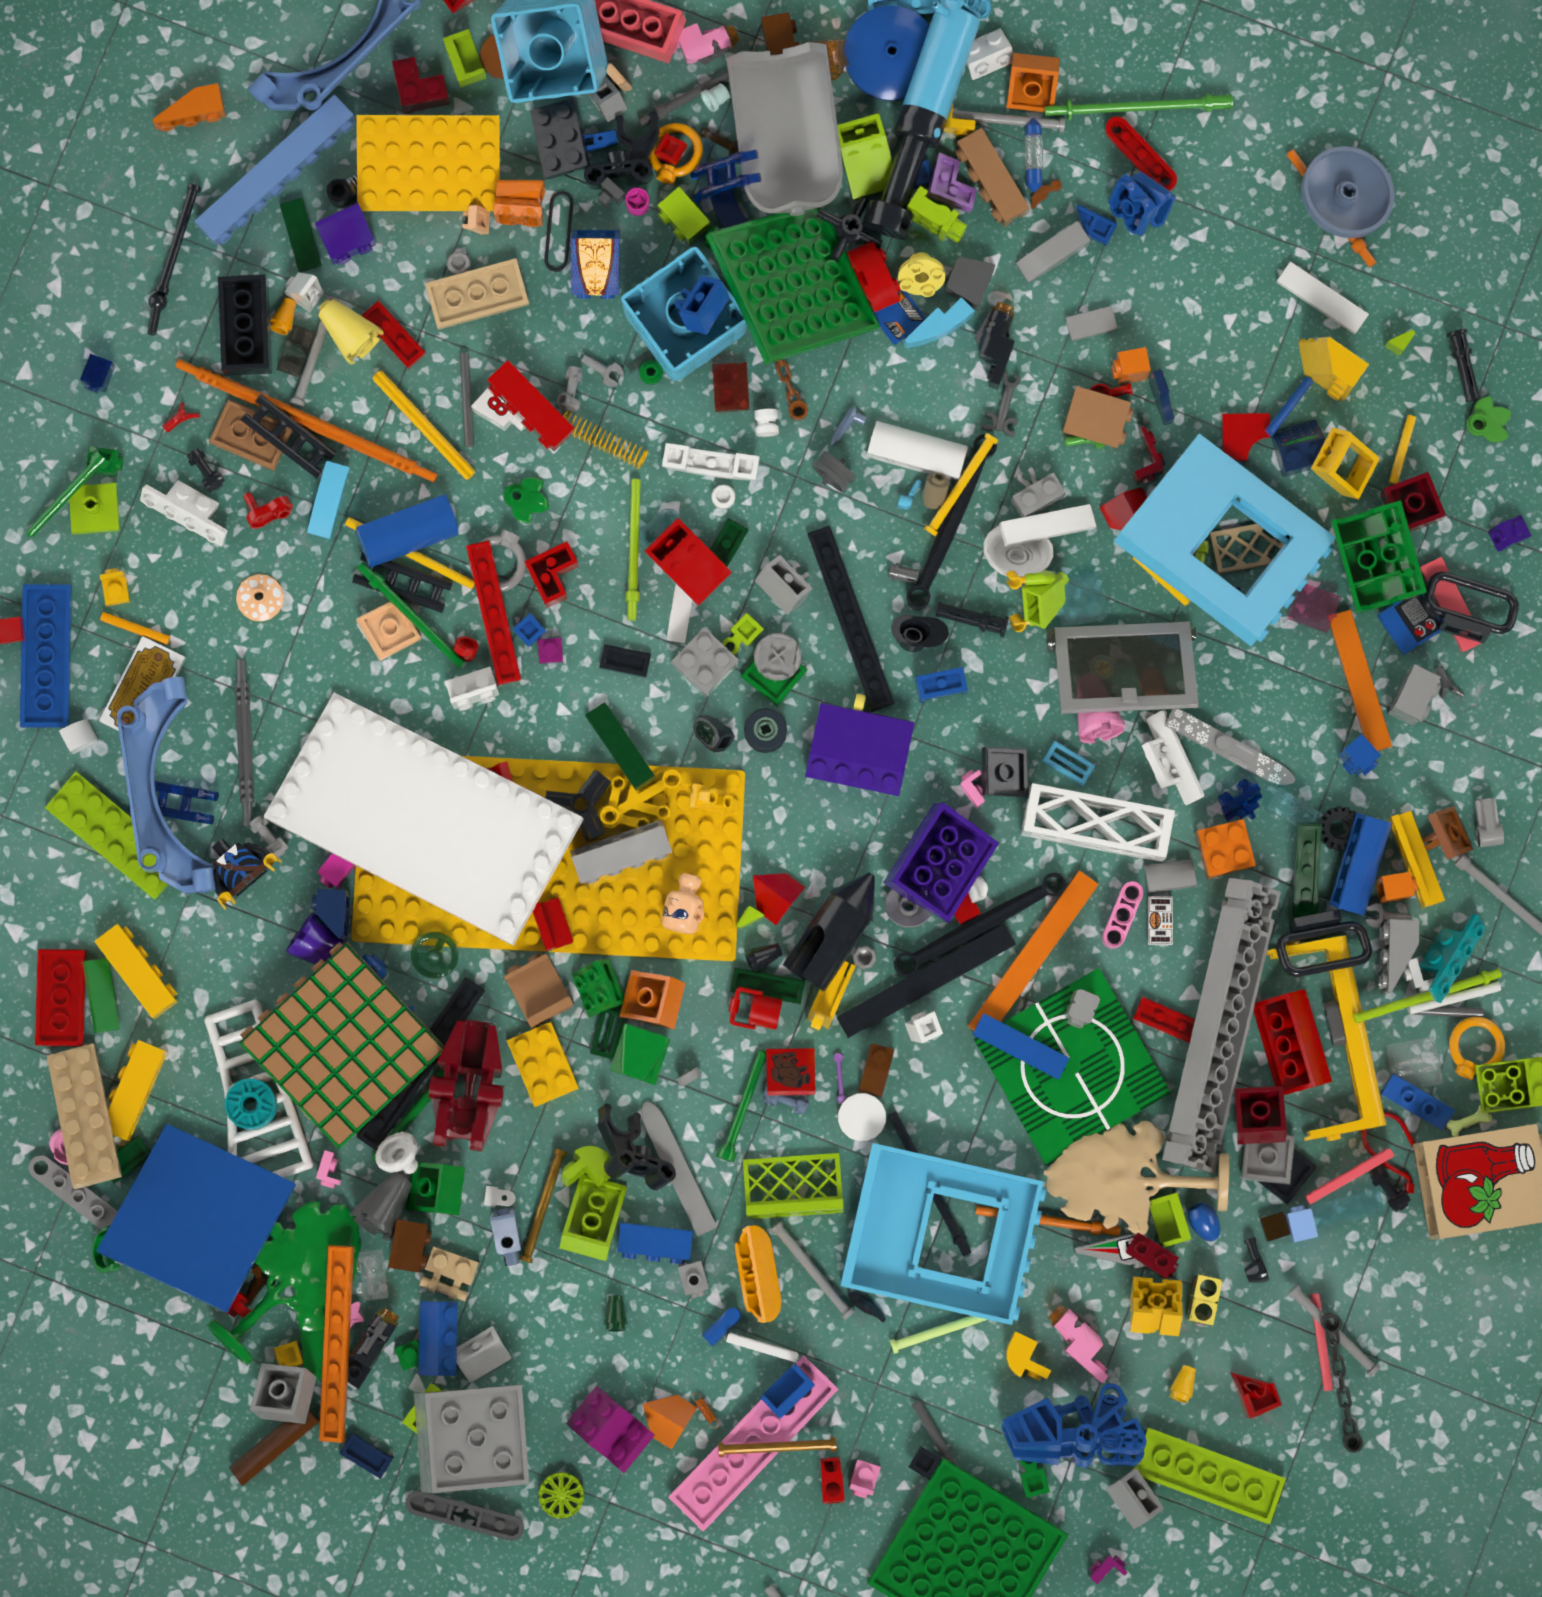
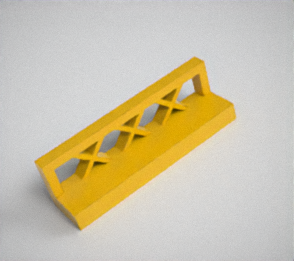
[1387,811,1445,909]

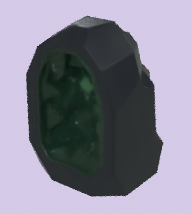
[693,715,735,753]

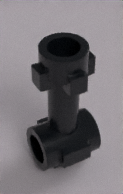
[187,448,225,492]
[1370,1168,1411,1212]

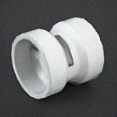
[754,409,779,437]

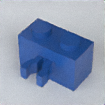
[674,275,729,335]

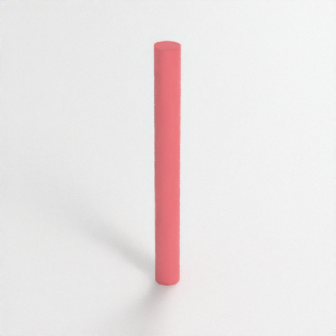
[1310,1293,1333,1391]

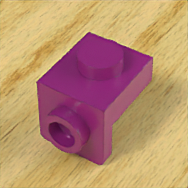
[1089,1555,1128,1585]

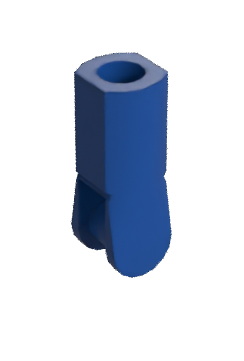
[584,129,618,152]
[702,1308,741,1347]

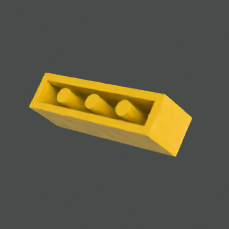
[94,924,178,1019]
[108,1040,168,1141]

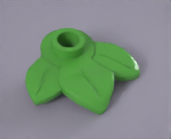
[1466,396,1511,443]

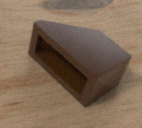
[859,1043,895,1097]

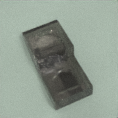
[276,324,316,378]

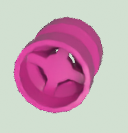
[626,188,649,216]

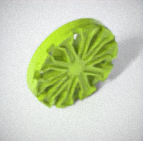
[538,1472,584,1519]

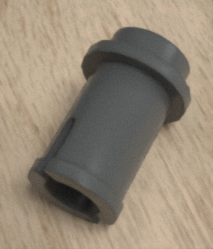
[888,563,919,585]

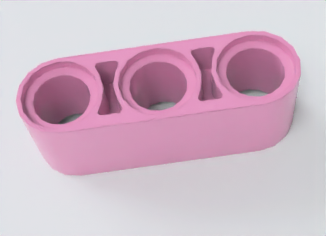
[1102,881,1143,949]

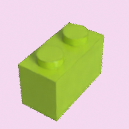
[657,187,710,245]

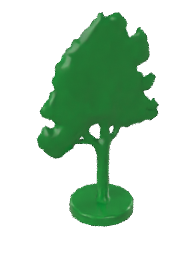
[206,1201,361,1366]

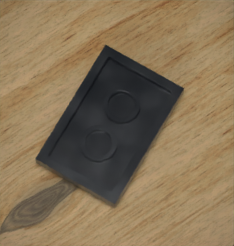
[530,97,590,180]

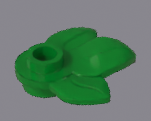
[503,477,549,524]

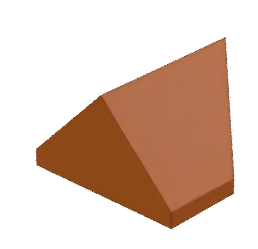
[643,1395,697,1449]

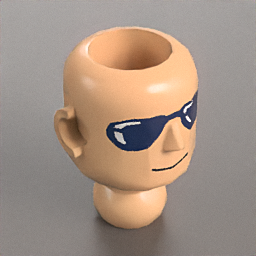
[661,873,704,934]

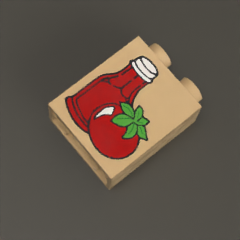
[1413,1124,1542,1240]

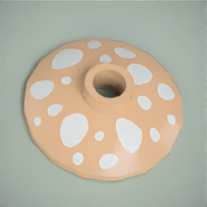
[236,574,284,622]

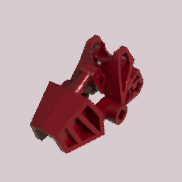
[429,1019,504,1152]

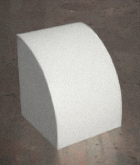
[59,720,99,754]

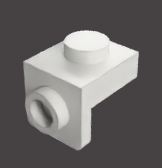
[1403,958,1434,992]

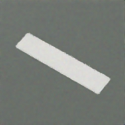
[666,584,692,643]

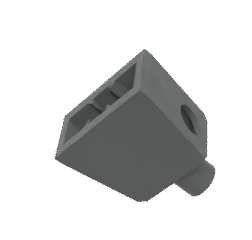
[941,257,995,311]

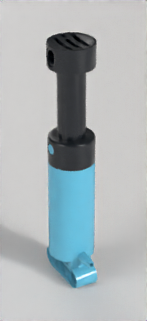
[862,0,991,240]

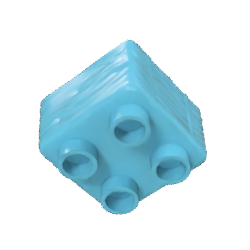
[491,0,608,103]
[621,247,747,381]

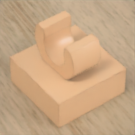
[462,205,490,235]

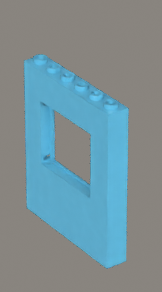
[1114,434,1336,647]
[840,1143,1047,1325]

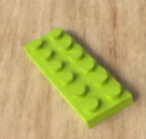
[45,771,169,900]
[1132,1427,1286,1525]

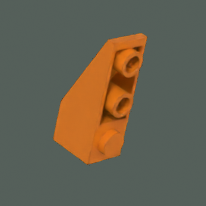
[153,83,226,131]

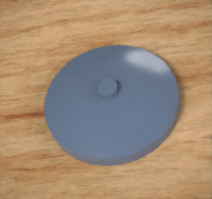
[1301,146,1395,238]

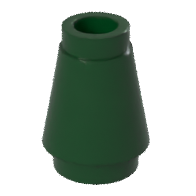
[604,1295,628,1332]

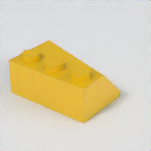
[1298,337,1369,402]

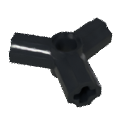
[545,770,611,842]

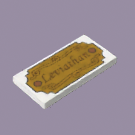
[99,636,186,731]

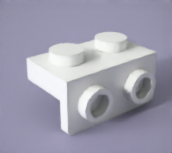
[966,28,1013,80]

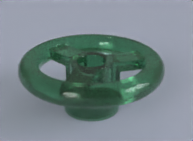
[411,932,459,979]

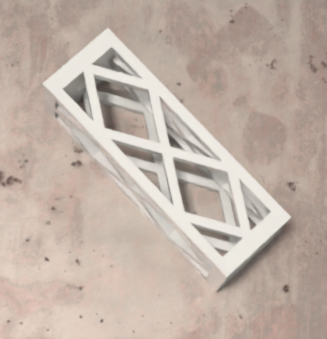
[1021,783,1175,862]

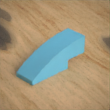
[904,298,975,348]
[307,461,350,540]

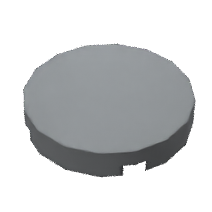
[754,633,801,681]

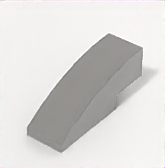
[1016,221,1090,284]

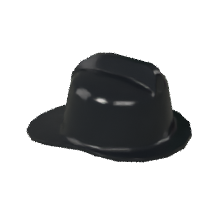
[891,615,949,652]

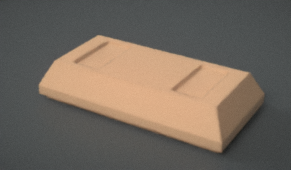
[606,64,632,91]

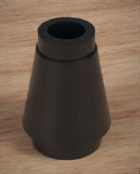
[745,943,783,971]

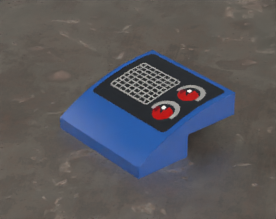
[1377,594,1441,655]

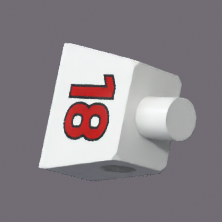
[471,389,525,431]

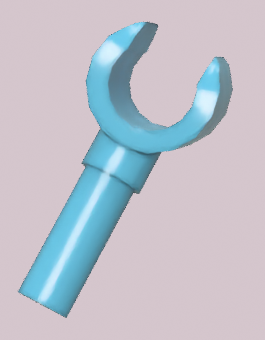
[897,479,922,510]

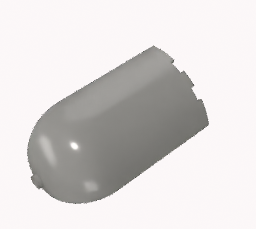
[727,42,843,216]

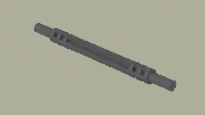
[235,660,254,827]

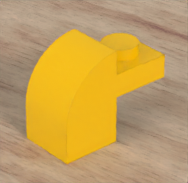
[1006,1331,1051,1381]

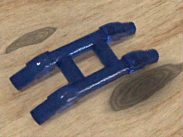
[690,149,761,202]
[128,781,219,825]

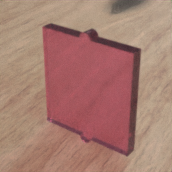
[1288,584,1342,633]

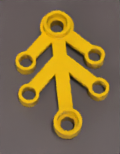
[598,769,682,828]

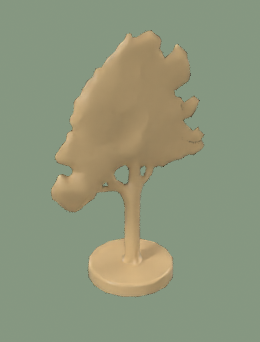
[1044,1121,1229,1235]

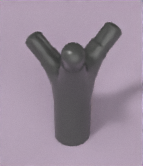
[1434,666,1465,698]

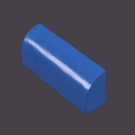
[356,494,458,568]
[1329,813,1392,915]

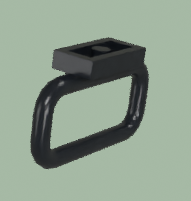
[1424,571,1519,644]
[1276,910,1372,977]

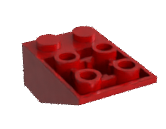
[644,518,732,606]

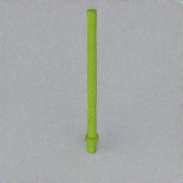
[1353,968,1502,1023]

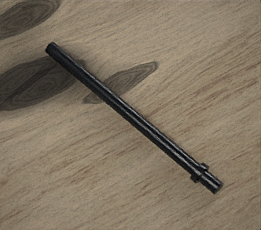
[888,1111,972,1257]

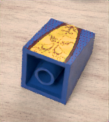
[571,229,620,299]

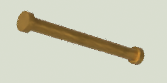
[518,1148,568,1263]
[718,1437,836,1457]

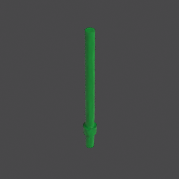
[357,562,465,668]

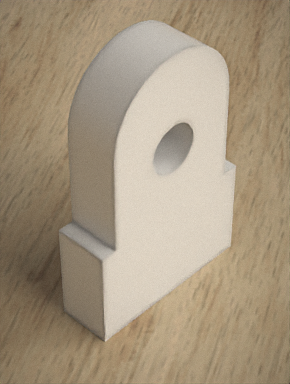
[484,1186,516,1207]

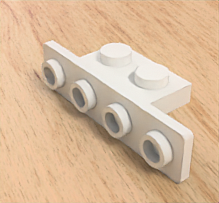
[140,480,227,547]
[1142,710,1204,805]

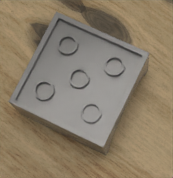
[414,1385,529,1493]

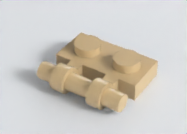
[419,1246,479,1302]

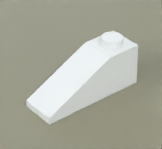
[285,272,324,312]

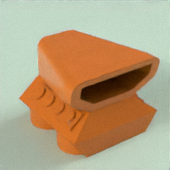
[494,180,546,227]

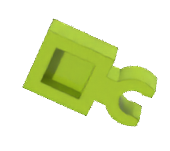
[722,613,764,656]

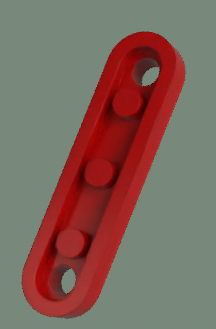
[1105,117,1177,192]

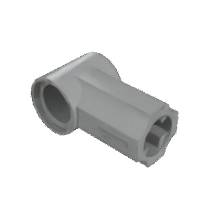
[1474,798,1504,847]

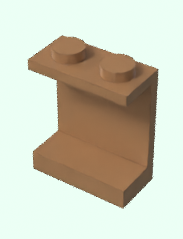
[504,953,574,1029]

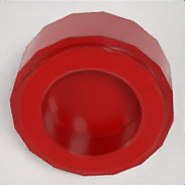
[453,636,479,662]

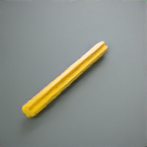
[373,370,475,480]

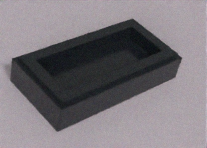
[599,644,651,678]

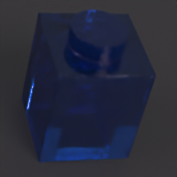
[80,354,116,393]

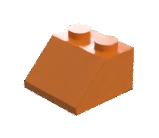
[1006,53,1060,112]
[620,970,686,1030]

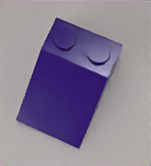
[315,203,376,265]

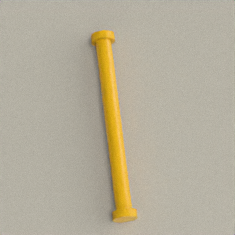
[924,433,999,536]

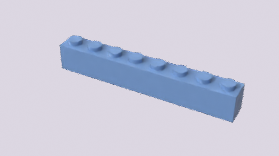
[195,94,356,247]

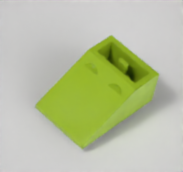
[837,113,893,200]
[1475,1057,1542,1113]

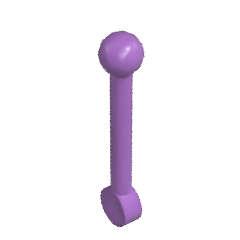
[833,1053,846,1103]

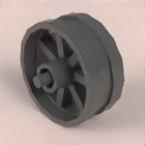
[812,451,856,493]

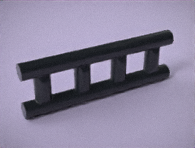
[241,394,336,479]
[352,552,453,613]

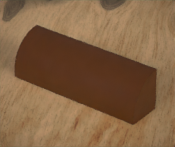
[229,1408,320,1486]

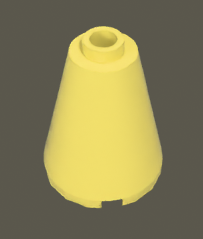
[318,299,384,365]

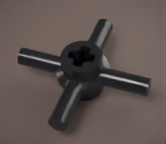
[816,197,883,261]

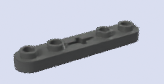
[405,1490,524,1541]

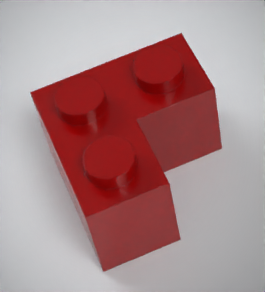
[524,541,579,609]

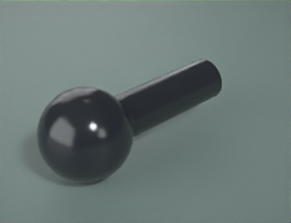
[147,292,167,336]

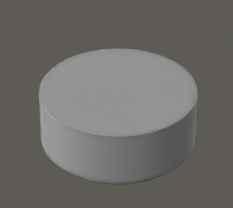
[447,252,471,275]
[676,1067,701,1086]

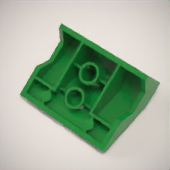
[1331,500,1427,614]

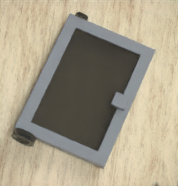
[1046,622,1199,714]

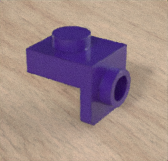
[1488,515,1532,552]

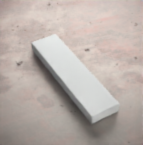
[1276,262,1369,335]
[999,504,1096,547]

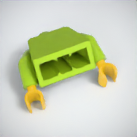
[1006,570,1069,632]

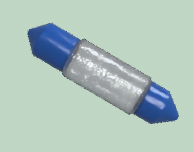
[1024,118,1043,192]

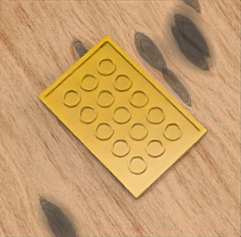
[356,115,500,211]

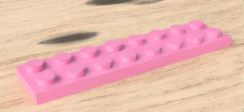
[668,1355,838,1531]

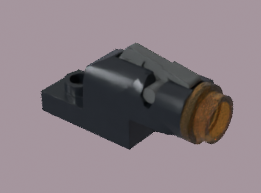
[975,302,1015,390]
[348,1307,400,1389]

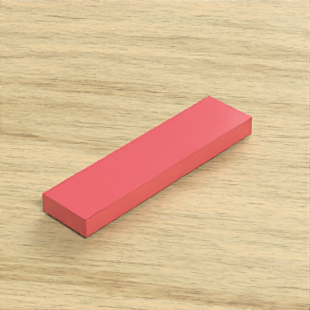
[1420,557,1482,653]
[1305,1148,1394,1204]

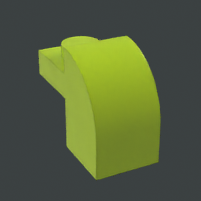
[561,1146,611,1187]

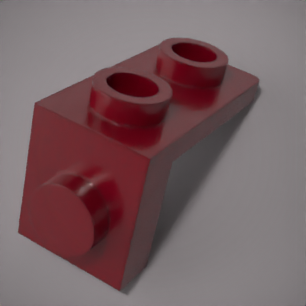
[1132,426,1166,485]
[1125,1233,1179,1278]

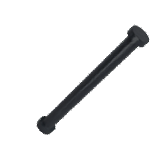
[154,183,202,295]

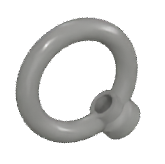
[469,529,526,592]

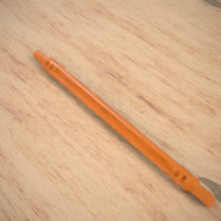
[175,359,438,483]

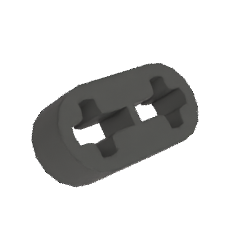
[1323,1000,1346,1047]

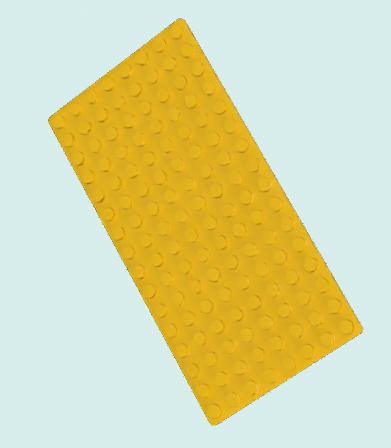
[351,756,745,962]

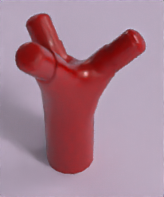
[162,402,200,433]

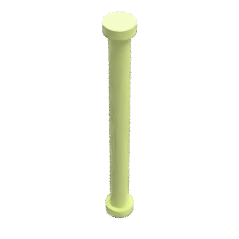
[890,1316,987,1354]

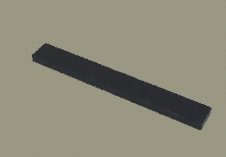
[807,525,894,712]
[836,924,1016,1038]
[356,977,485,1151]

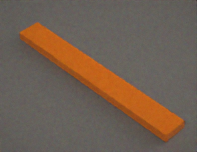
[967,870,1099,1031]
[319,1245,354,1443]

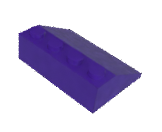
[805,703,915,796]
[883,802,999,923]

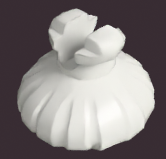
[375,1132,418,1174]

